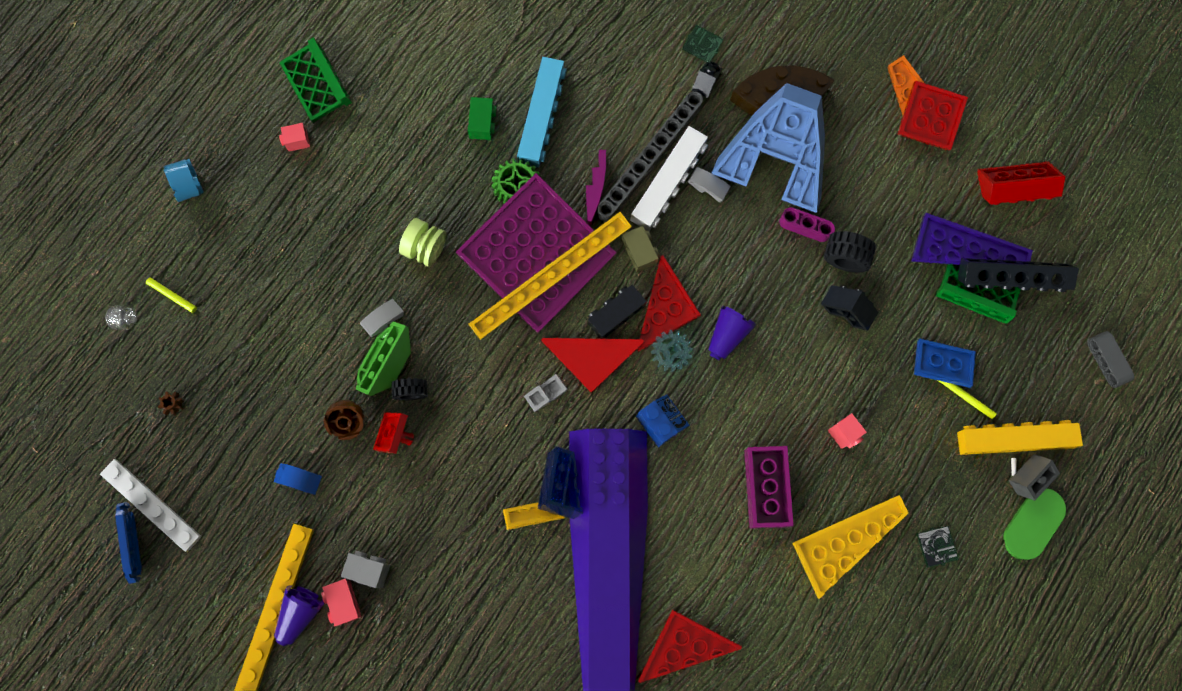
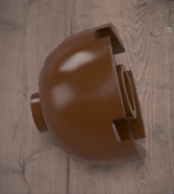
[323,400,365,440]

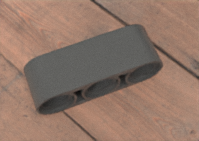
[1087,331,1134,388]

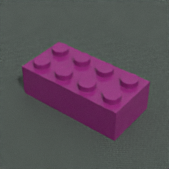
[744,446,793,529]

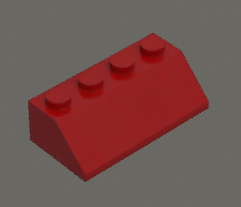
[977,162,1065,205]

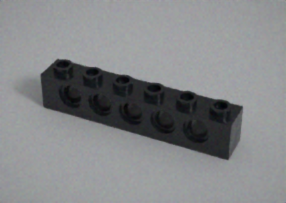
[957,258,1079,292]

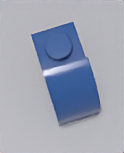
[274,463,322,495]

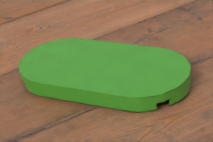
[1003,488,1066,560]

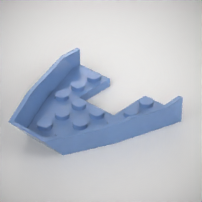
[711,83,825,214]

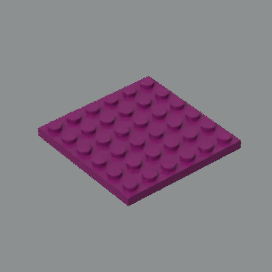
[456,173,616,333]

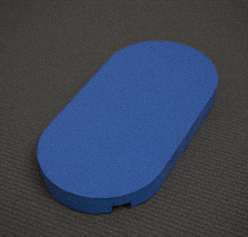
[115,502,142,584]

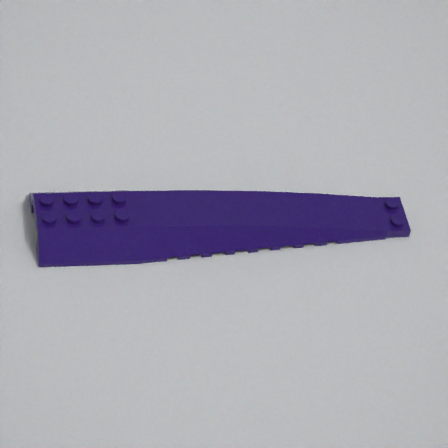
[569,429,648,691]

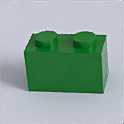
[468,97,497,140]

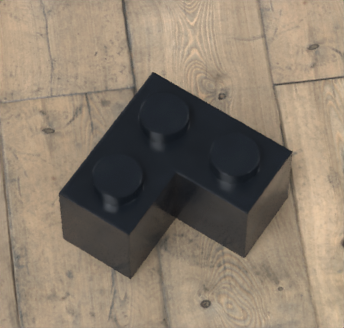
[821,285,879,331]

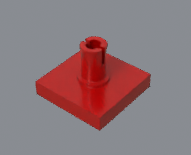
[373,412,414,454]

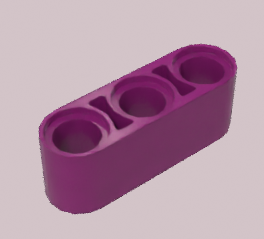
[779,207,835,242]

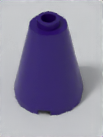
[708,305,756,361]
[274,585,324,646]

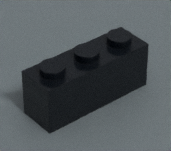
[588,285,647,339]

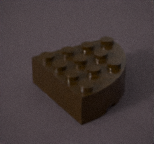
[730,66,834,116]

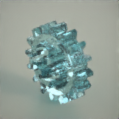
[651,330,693,372]

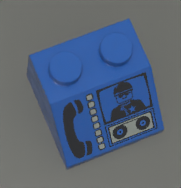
[636,394,690,448]

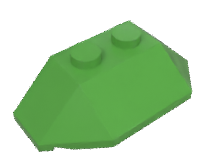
[356,321,411,396]

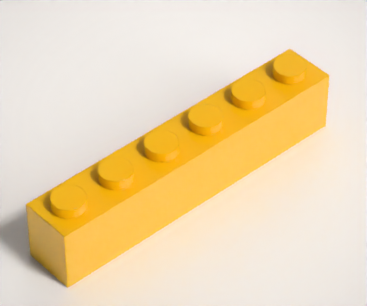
[957,420,1083,455]

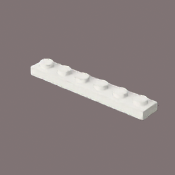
[100,459,202,552]

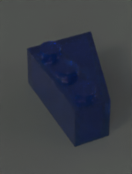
[537,446,583,519]

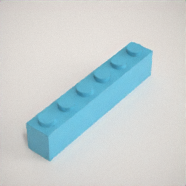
[517,57,567,168]

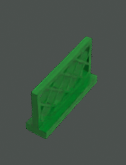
[279,37,352,123]
[936,264,1020,324]

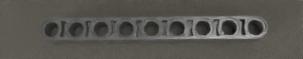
[597,91,703,223]

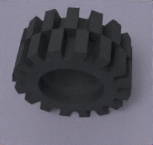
[391,378,428,401]

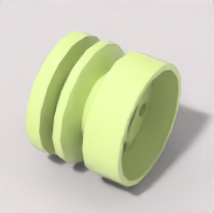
[399,218,446,267]

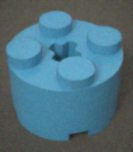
[163,159,204,202]

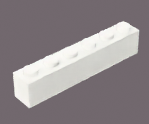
[630,126,708,231]

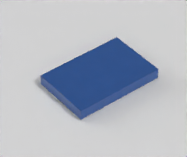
[914,339,976,388]

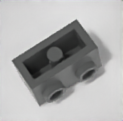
[1009,454,1060,501]

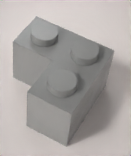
[341,551,390,588]

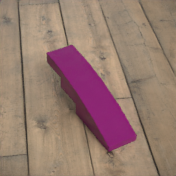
[586,150,606,227]

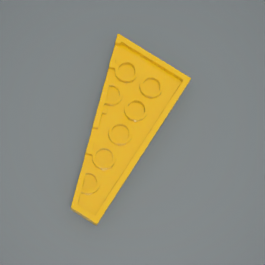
[792,495,908,599]

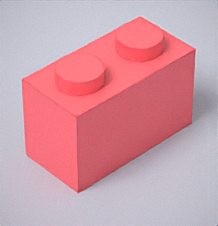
[827,413,867,449]
[321,578,362,627]

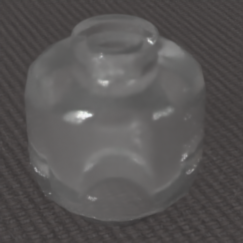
[105,305,137,330]

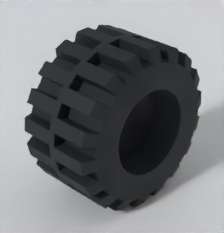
[824,231,876,273]

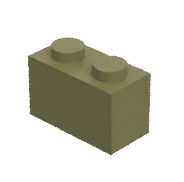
[621,226,660,272]

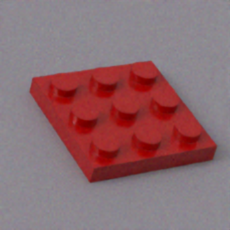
[897,81,968,151]

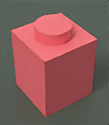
[279,123,310,152]

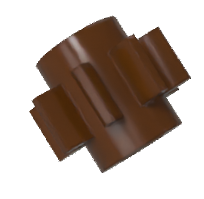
[157,392,185,416]

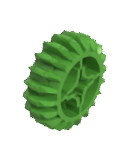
[492,158,540,204]

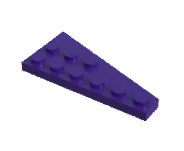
[911,213,1033,265]

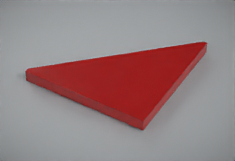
[637,255,701,352]
[541,338,645,393]
[638,610,742,683]

